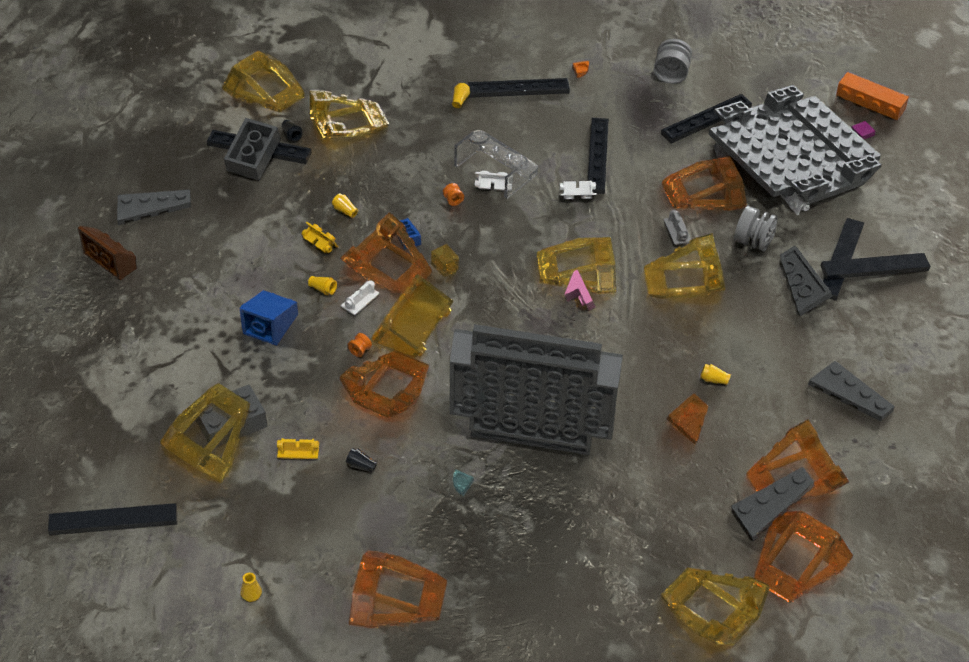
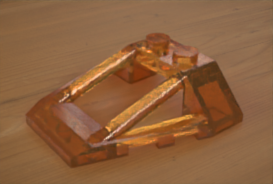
[662,156,747,211]
[340,212,432,296]
[340,351,429,418]
[746,419,849,502]
[754,511,853,603]
[349,550,447,628]

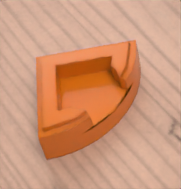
[572,61,589,78]

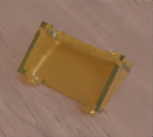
[370,274,453,358]

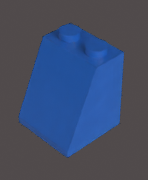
[239,290,298,346]

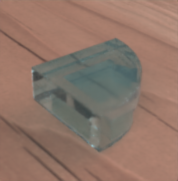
[453,470,474,496]

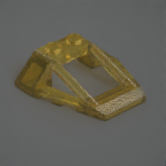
[222,51,305,113]
[309,90,389,139]
[644,233,726,298]
[536,237,616,294]
[160,383,250,483]
[661,567,770,645]

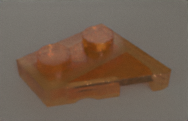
[667,394,709,444]

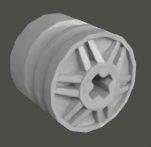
[654,38,692,84]
[734,205,778,252]

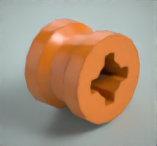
[443,183,464,206]
[347,333,372,357]

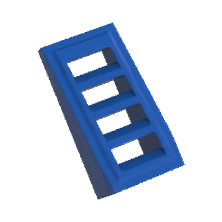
[391,218,421,249]

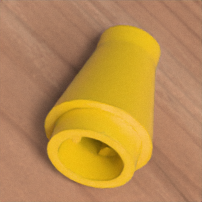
[452,83,470,108]
[332,193,359,218]
[308,276,337,295]
[700,363,731,385]
[240,572,262,602]

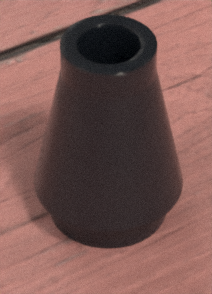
[282,120,303,141]
[346,448,378,473]

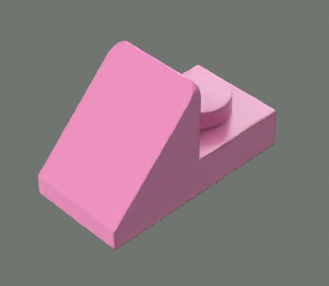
[565,270,595,310]

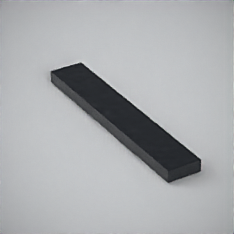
[468,78,570,98]
[661,94,752,144]
[588,118,609,194]
[207,130,312,164]
[823,218,864,300]
[820,253,931,280]
[48,503,177,535]

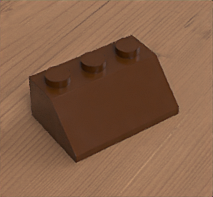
[78,226,137,280]

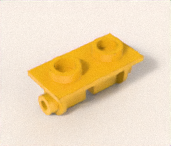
[301,222,338,253]
[277,438,319,459]

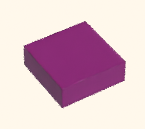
[851,121,876,139]

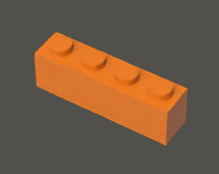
[836,72,909,120]

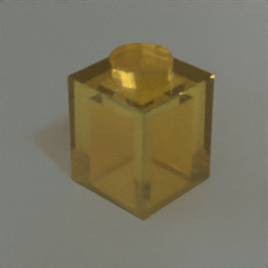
[431,244,459,277]

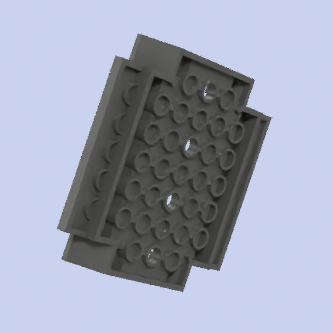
[709,85,882,204]
[450,324,623,455]

